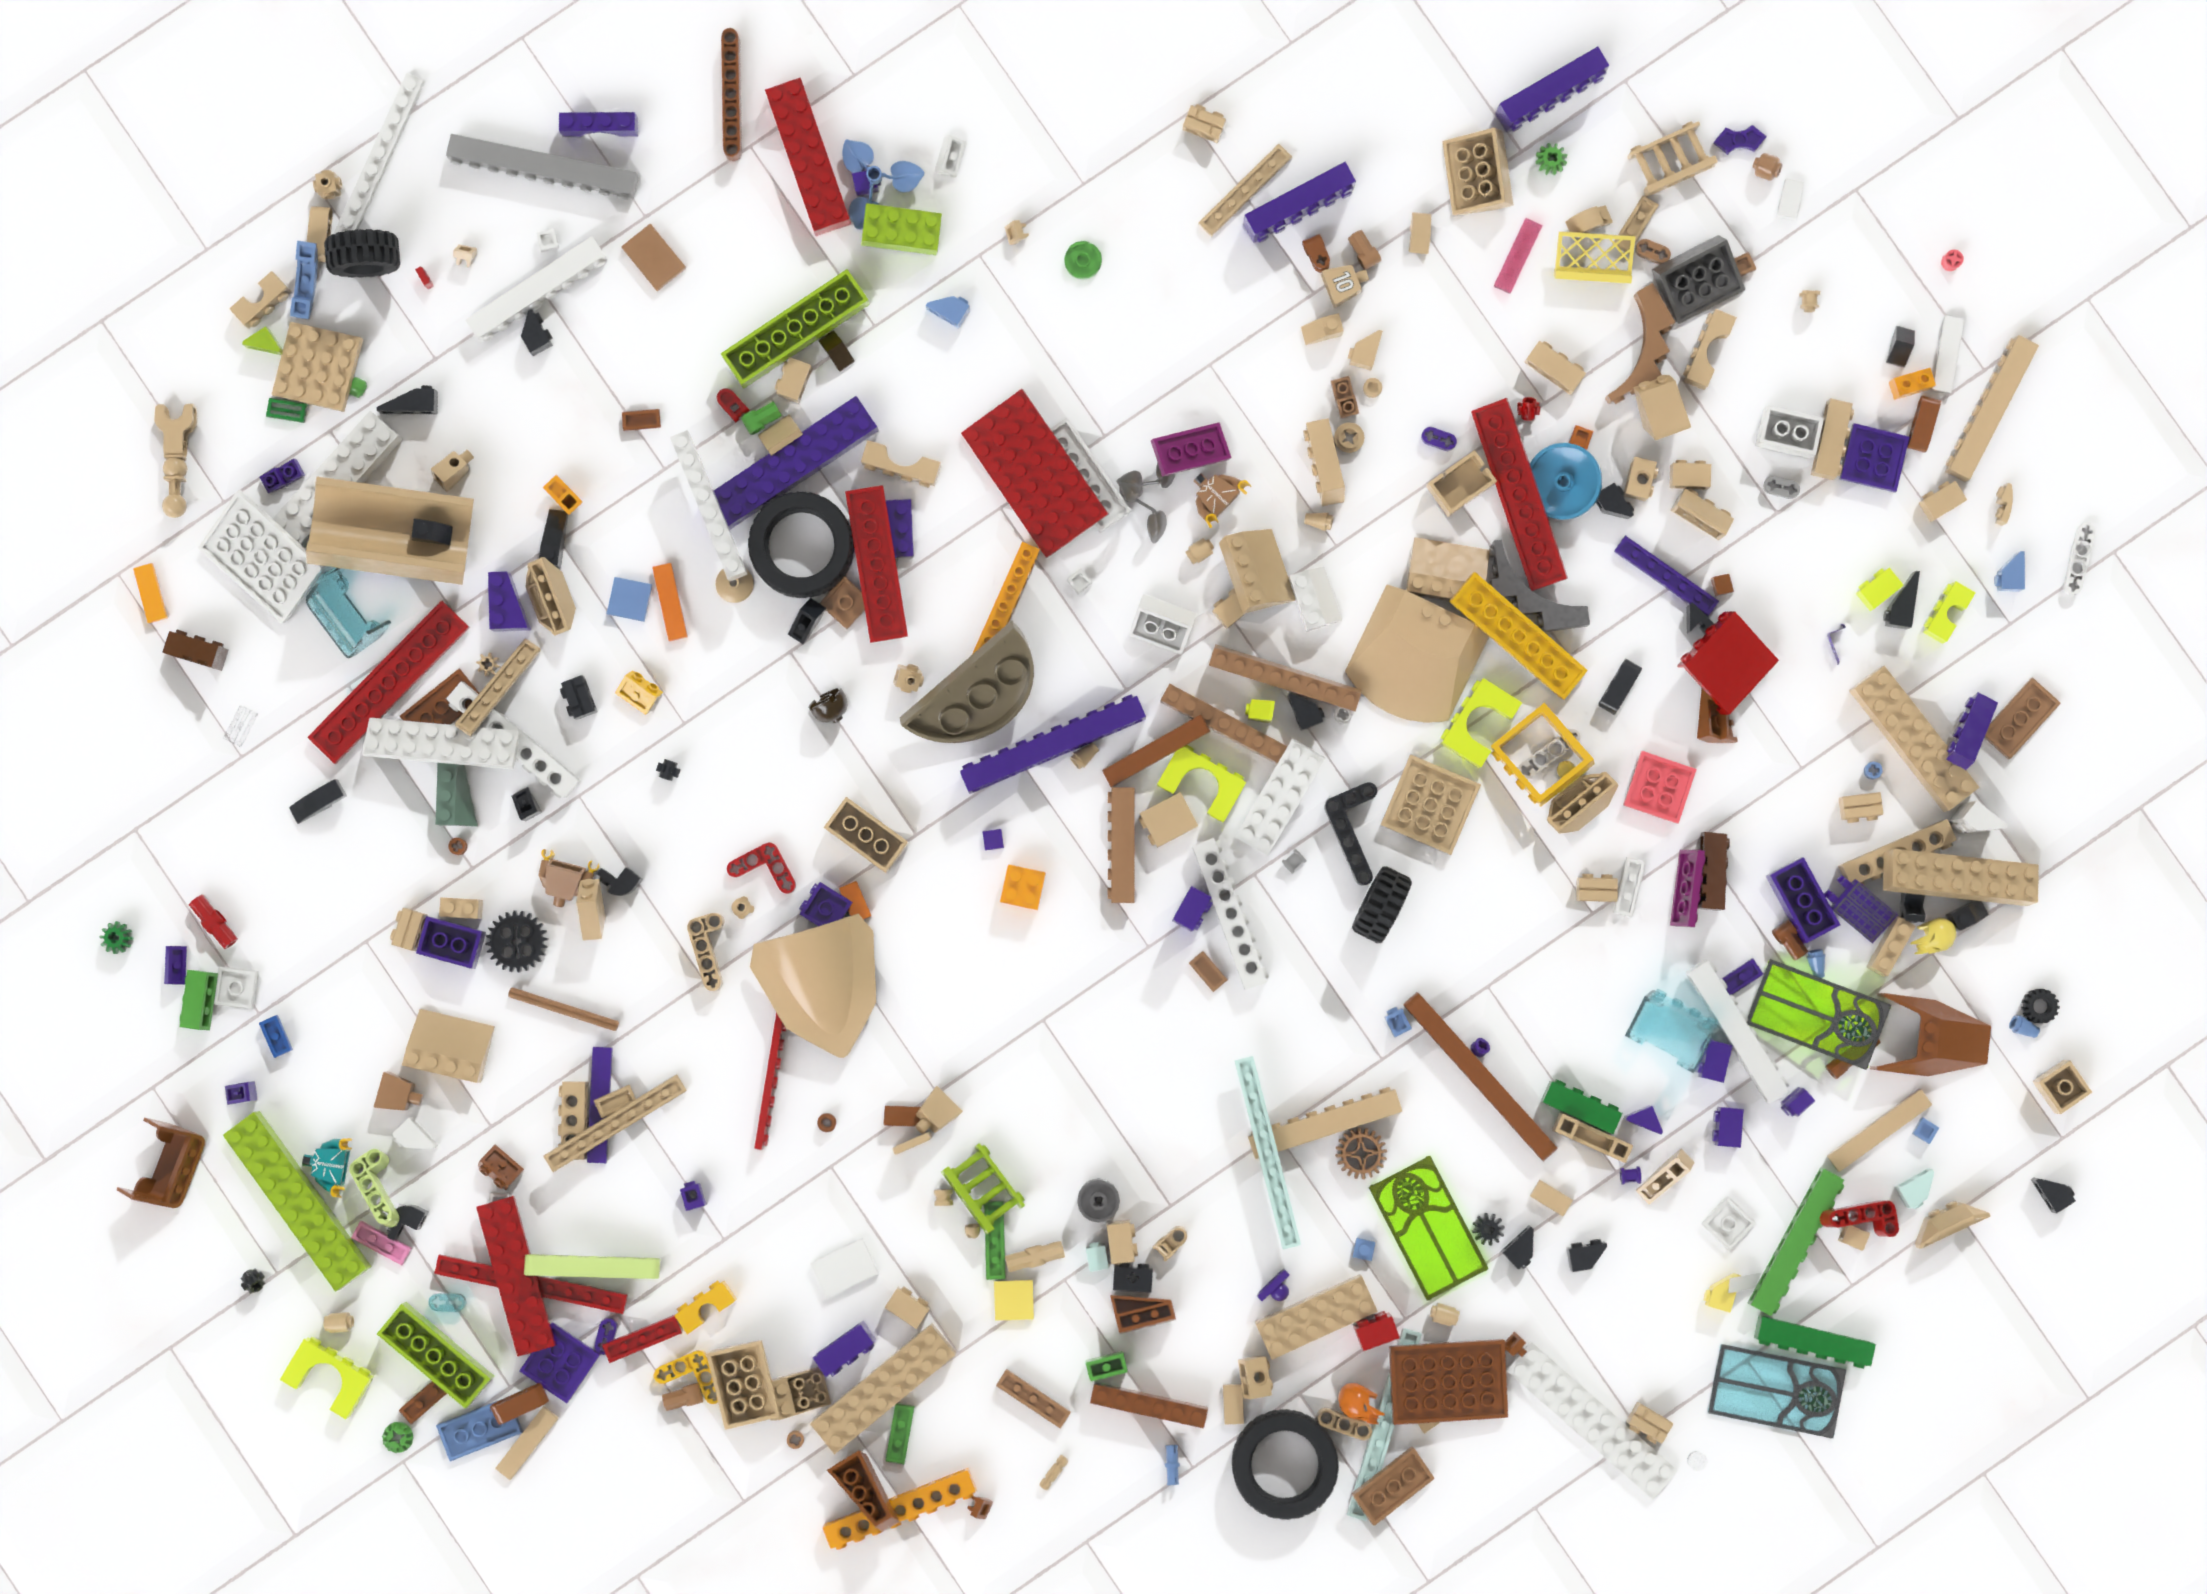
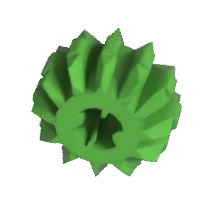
[1535,143,1568,176]

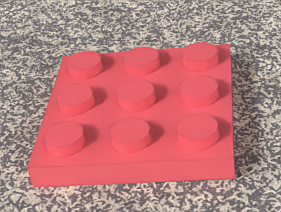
[1623,751,1697,824]

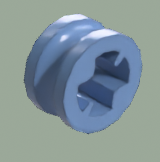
[1864,761,1883,780]

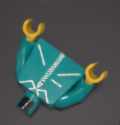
[302,1138,352,1198]

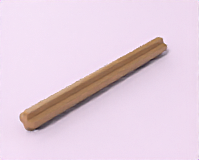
[508,988,619,1031]

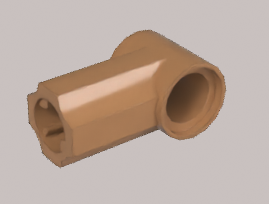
[1348,230,1382,270]
[662,1383,703,1411]

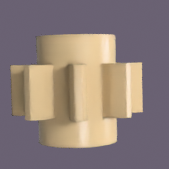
[476,653,501,677]

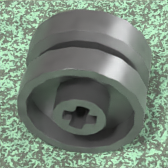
[1077,1178,1120,1223]

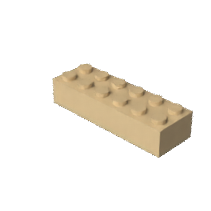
[1255,1274,1378,1360]

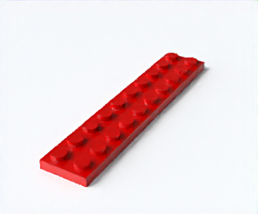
[1471,398,1569,591]
[307,600,470,764]

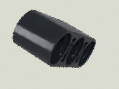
[1598,658,1642,715]

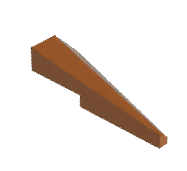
[1697,687,1738,743]

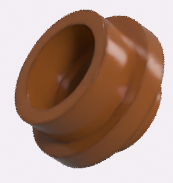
[817,1113,837,1132]

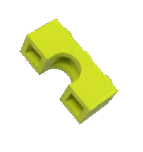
[1923,581,1976,644]

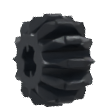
[1472,1213,1505,1246]

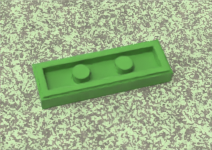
[885,1403,915,1465]

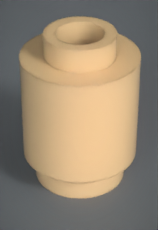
[1185,538,1214,565]
[1429,1302,1460,1326]
[323,1312,354,1333]

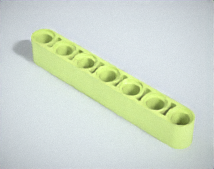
[524,1254,660,1279]

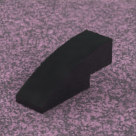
[289,779,347,824]

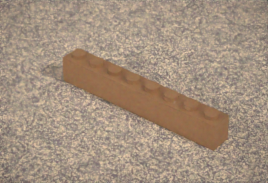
[1209,644,1361,711]
[1160,683,1288,764]

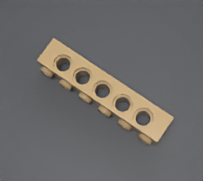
[1838,819,1957,885]

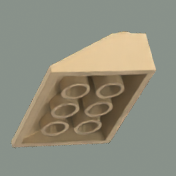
[1442,127,1514,216]
[1219,529,1296,614]
[1406,537,1490,601]
[402,1009,495,1083]
[706,1340,781,1430]

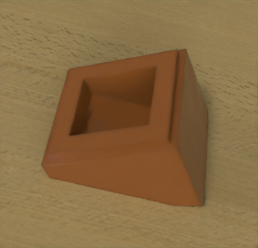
[1710,574,1734,597]

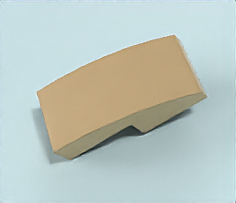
[1408,212,1431,254]
[1995,483,2013,526]

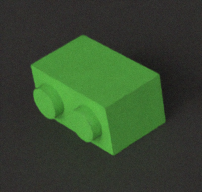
[1085,1351,1128,1382]

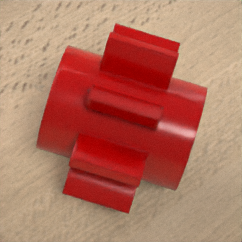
[1517,397,1541,421]

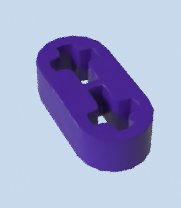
[1421,427,1457,451]
[594,1318,618,1355]

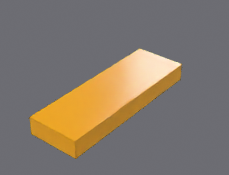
[133,563,168,624]

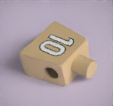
[1321,265,1369,308]

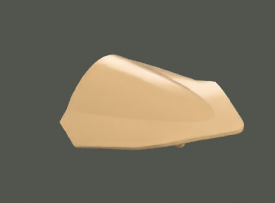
[750,914,876,1058]

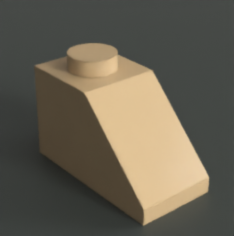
[1301,313,1344,345]
[1347,330,1383,371]

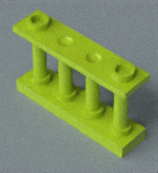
[941,1143,1025,1234]

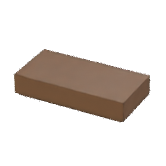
[1189,951,1228,992]

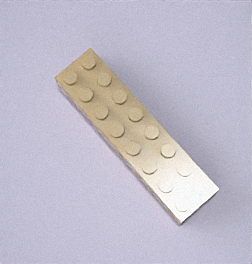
[1849,666,1980,812]
[1883,848,2039,906]
[810,1323,957,1455]

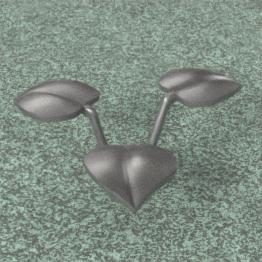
[1116,463,1175,544]

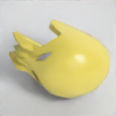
[1910,917,1956,954]

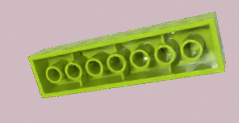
[720,269,870,389]

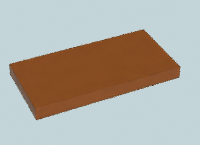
[400,668,480,725]

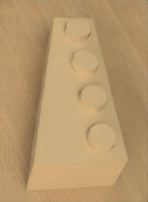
[1303,418,1345,507]

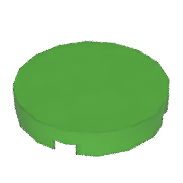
[1064,241,1102,280]

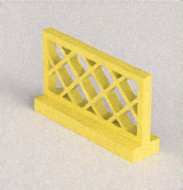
[1553,231,1635,284]

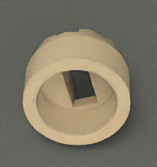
[965,1224,980,1239]

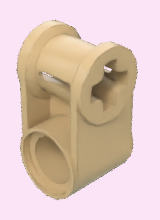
[1152,1226,1187,1262]

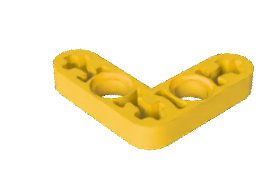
[653,1350,718,1404]

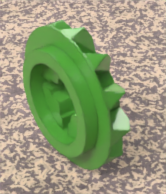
[382,1422,413,1454]

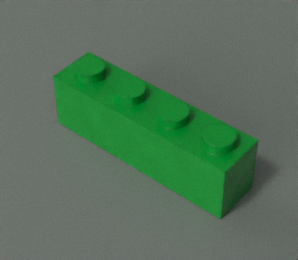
[1540,1079,1623,1135]

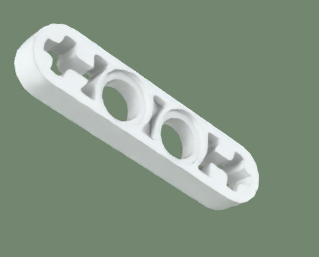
[2063,522,2096,596]
[1517,729,1581,779]

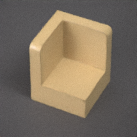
[1837,1225,1871,1251]

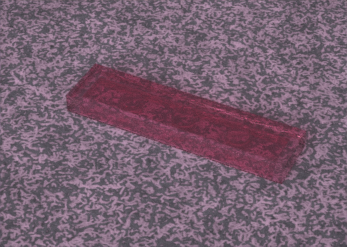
[1493,218,1543,294]

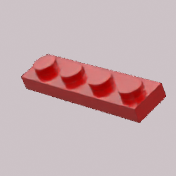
[602,1314,682,1363]

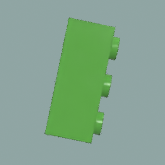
[179,970,218,1031]

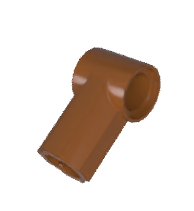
[1772,920,1809,961]

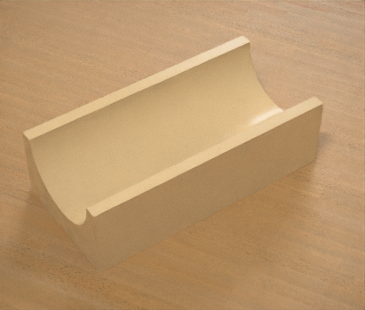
[306,477,474,585]

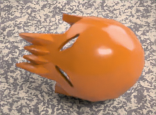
[1338,1383,1385,1424]

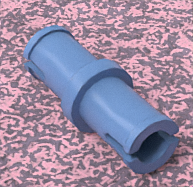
[1165,1445,1180,1485]

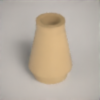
[1304,513,1333,531]
[1070,742,1099,769]

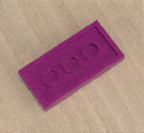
[1150,422,1232,477]
[1670,850,1705,928]

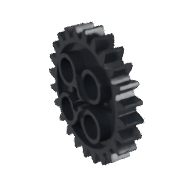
[485,910,549,973]

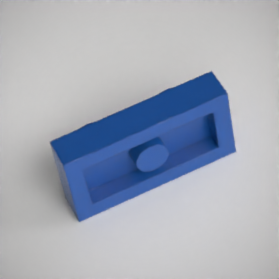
[259,1015,293,1058]

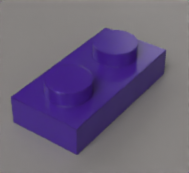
[164,946,187,985]

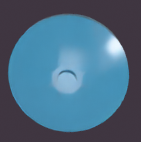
[1530,443,1602,520]

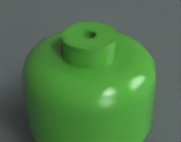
[349,377,367,398]

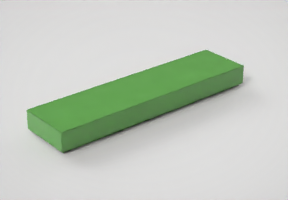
[984,1201,1006,1280]

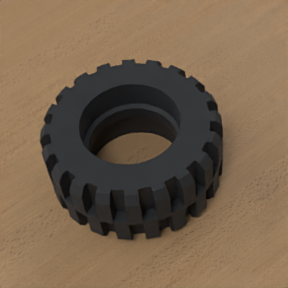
[324,229,401,278]
[1352,866,1412,943]

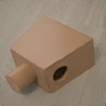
[373,1071,423,1111]

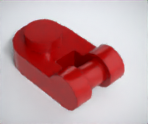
[717,388,750,423]

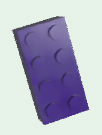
[1766,857,1840,944]

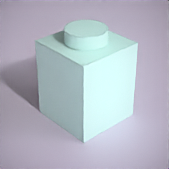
[1086,1241,1109,1272]

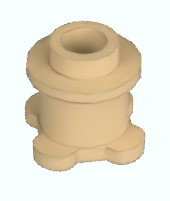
[1799,290,1821,313]
[731,896,754,919]

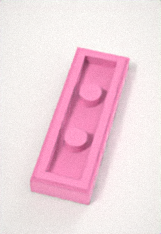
[351,1221,412,1266]

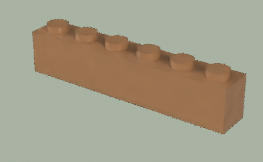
[1108,787,1135,903]

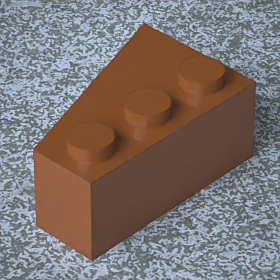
[1110,1295,1176,1334]

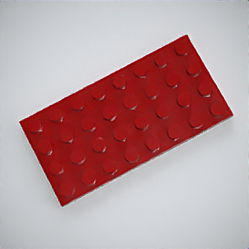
[961,389,1109,558]

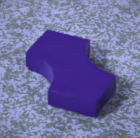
[1713,125,1767,155]

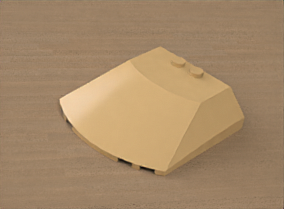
[1345,585,1489,723]

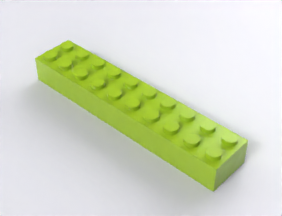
[223,1111,372,1292]

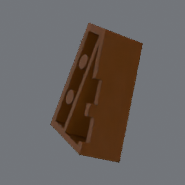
[162,629,229,671]

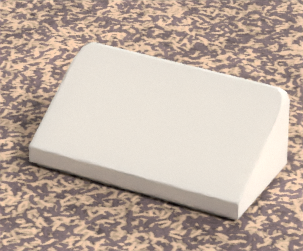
[934,135,966,178]

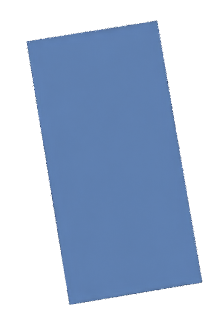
[436,1397,523,1462]

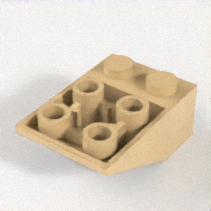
[770,1367,831,1421]

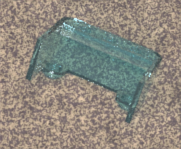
[306,567,391,658]

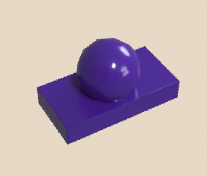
[1257,1269,1290,1302]

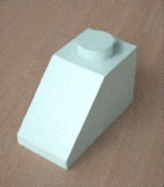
[1895,1168,1935,1209]

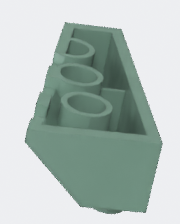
[435,763,478,827]

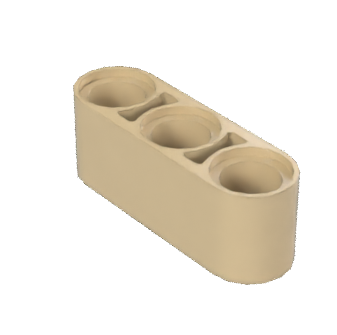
[307,206,333,262]
[1317,1408,1372,1440]

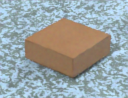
[1734,252,1757,277]

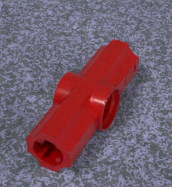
[189,894,238,949]

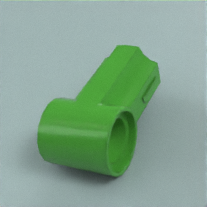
[741,401,782,435]

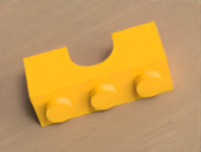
[674,1280,737,1334]

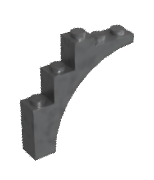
[1489,539,1590,632]

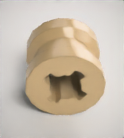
[934,1189,954,1206]

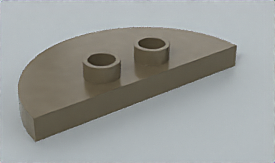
[899,621,1034,743]

